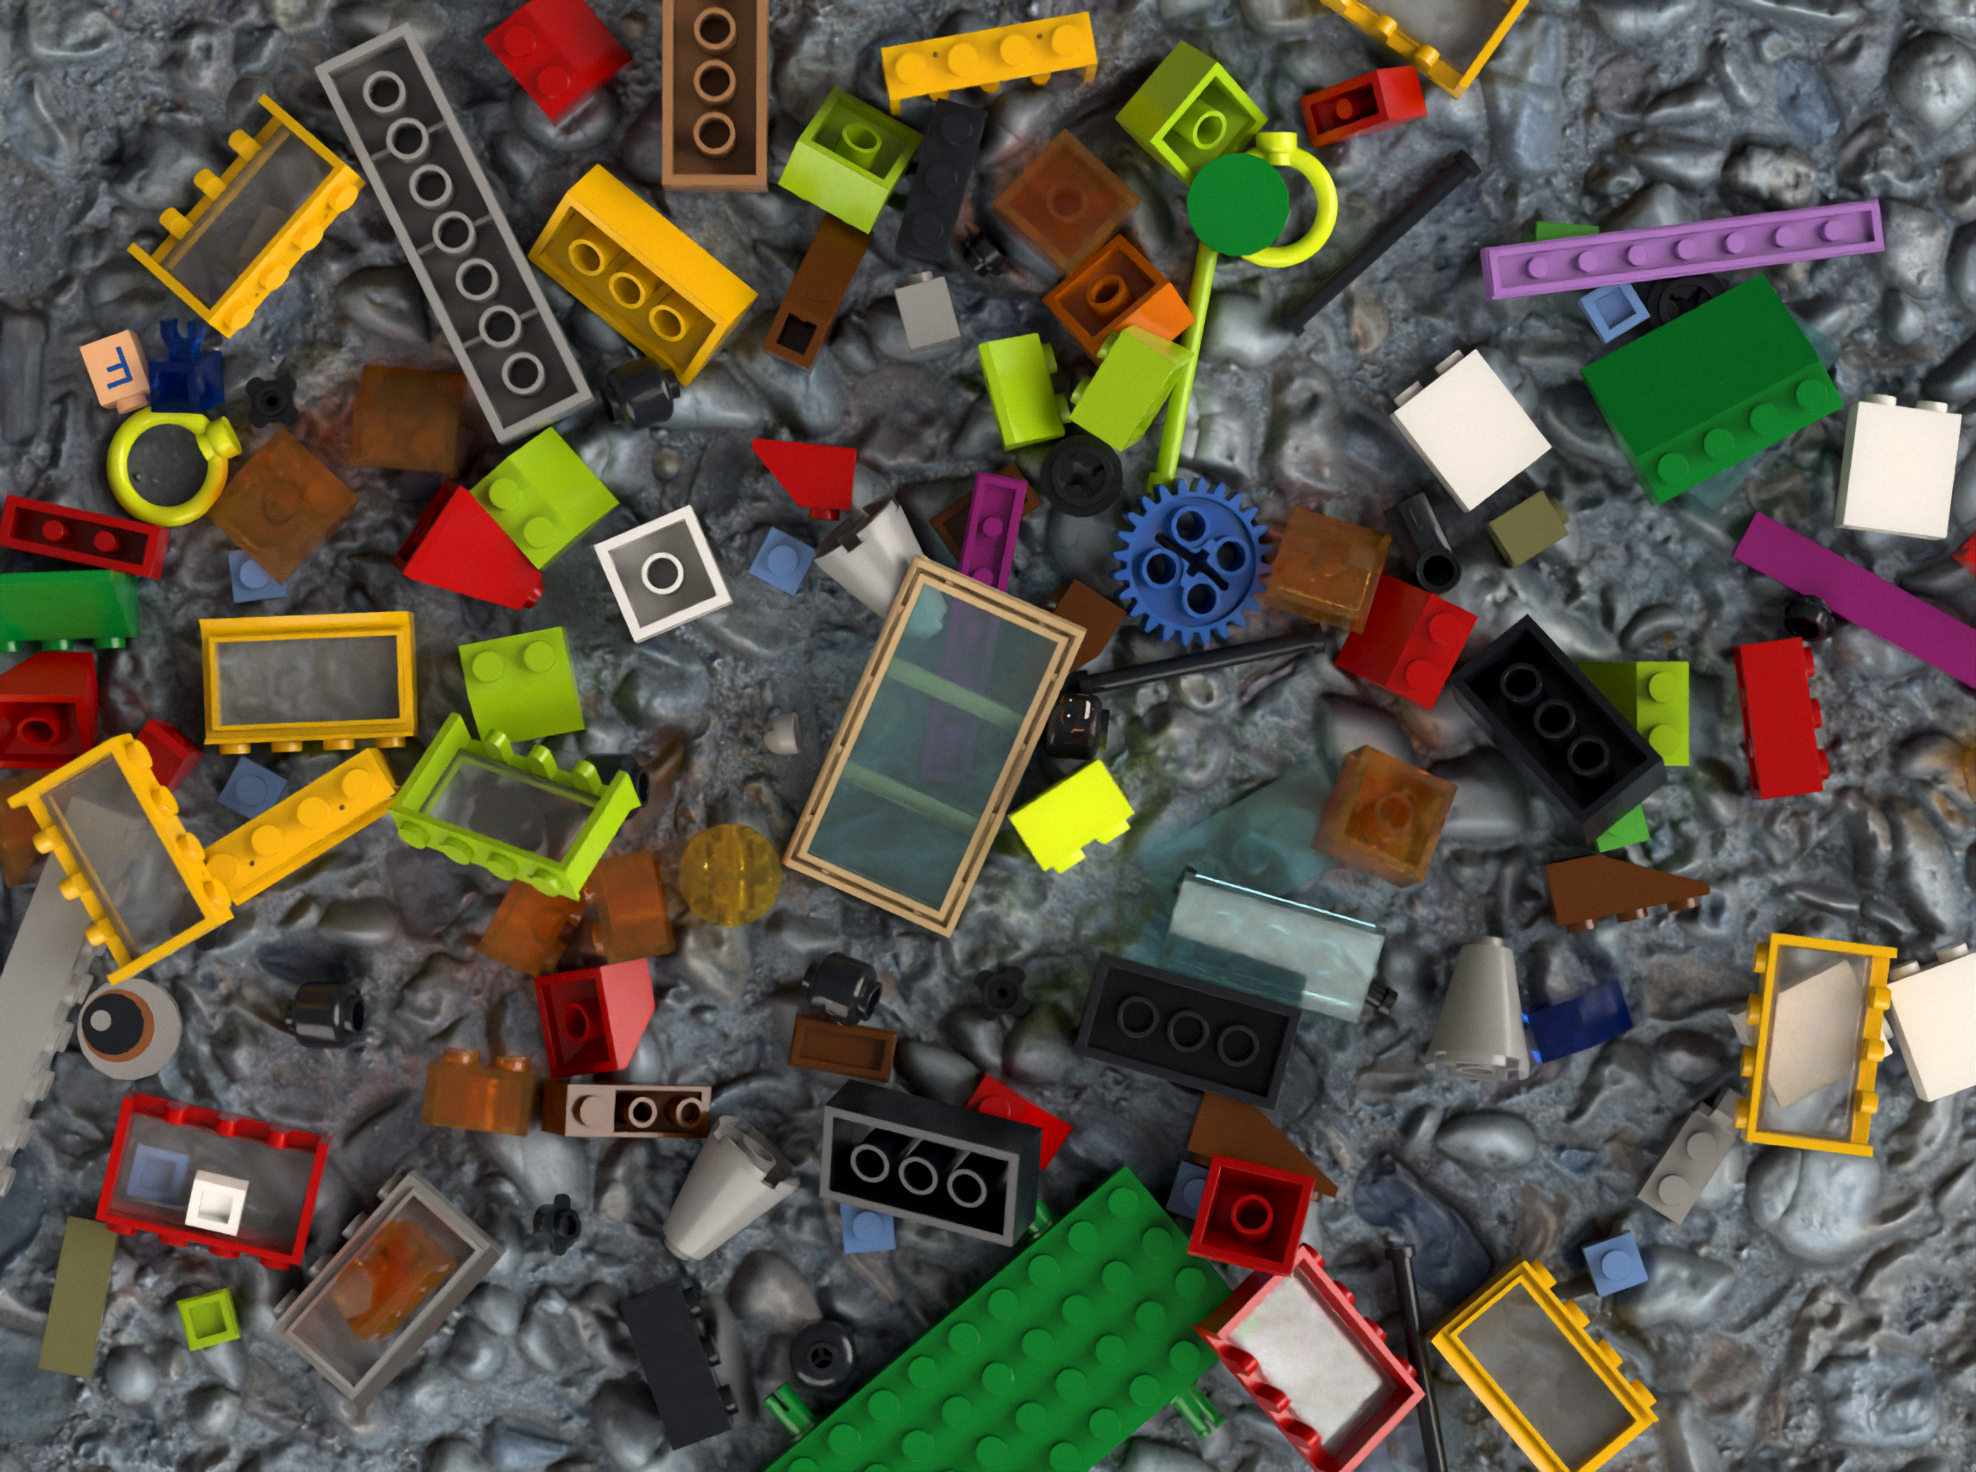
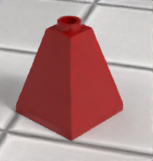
[391,476,546,611]

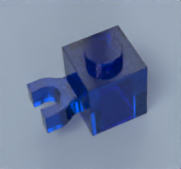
[148,318,225,414]

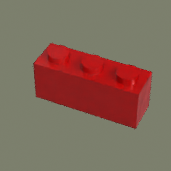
[0,494,171,580]
[1732,637,1829,800]

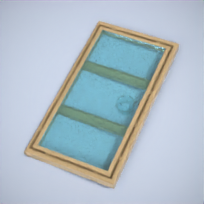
[781,554,1087,938]

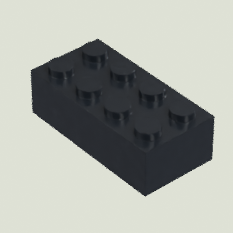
[1448,614,1668,846]
[1071,950,1303,1110]
[819,1079,1043,1247]

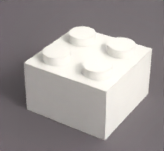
[594,505,733,643]

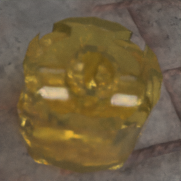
[678,823,784,928]

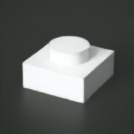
[185,1170,249,1236]

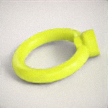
[1240,132,1338,268]
[106,403,242,527]

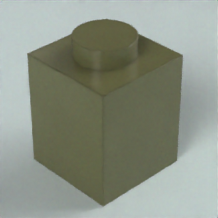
[1483,490,1570,569]

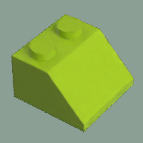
[1114,40,1269,188]
[778,86,925,234]
[1069,325,1195,452]
[977,333,1072,453]
[469,426,620,572]
[458,626,585,744]
[1576,662,1689,766]

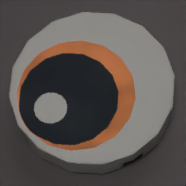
[77,977,183,1081]

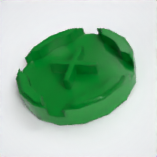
[1186,153,1290,257]

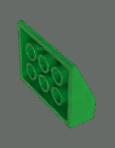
[1579,272,1845,507]
[0,570,140,653]

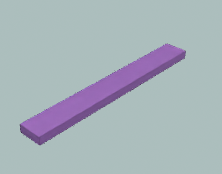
[1480,199,1885,301]

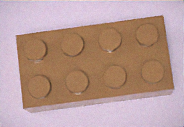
[662,0,769,193]

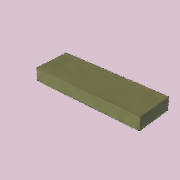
[38,1214,120,1378]

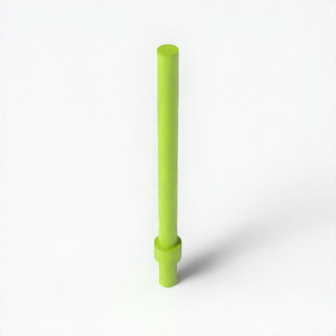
[1146,240,1218,538]

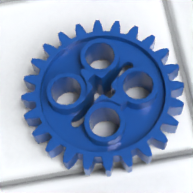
[1107,477,1274,646]

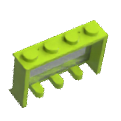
[388,712,641,901]

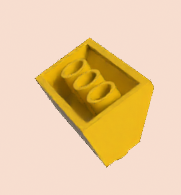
[526,163,759,387]

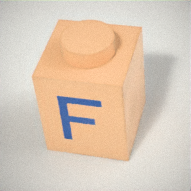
[79,329,158,414]

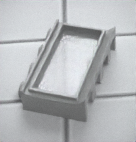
[270,1169,506,1413]

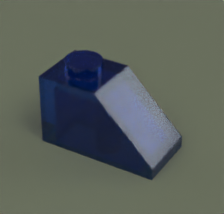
[1522,979,1634,1064]

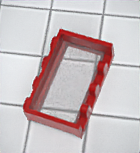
[95,1090,333,1270]
[1192,1242,1426,1472]

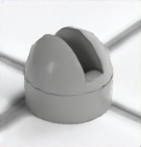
[763,712,803,755]

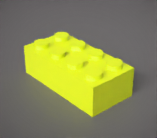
[1006,759,1134,874]

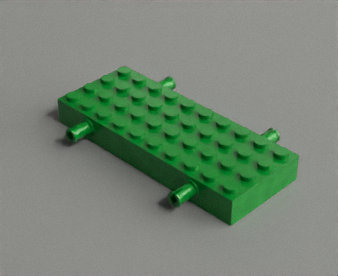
[755,1160,1261,1472]

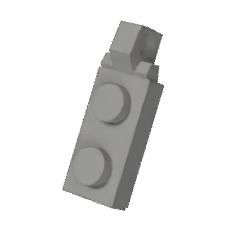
[1634,1086,1745,1225]

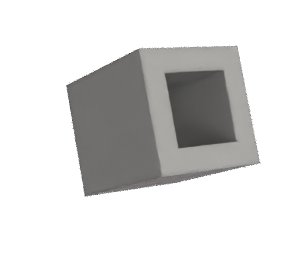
[894,271,961,354]

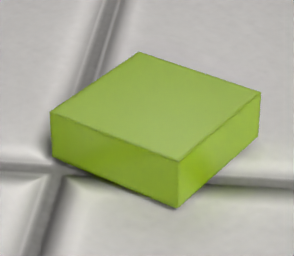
[176,1286,243,1351]

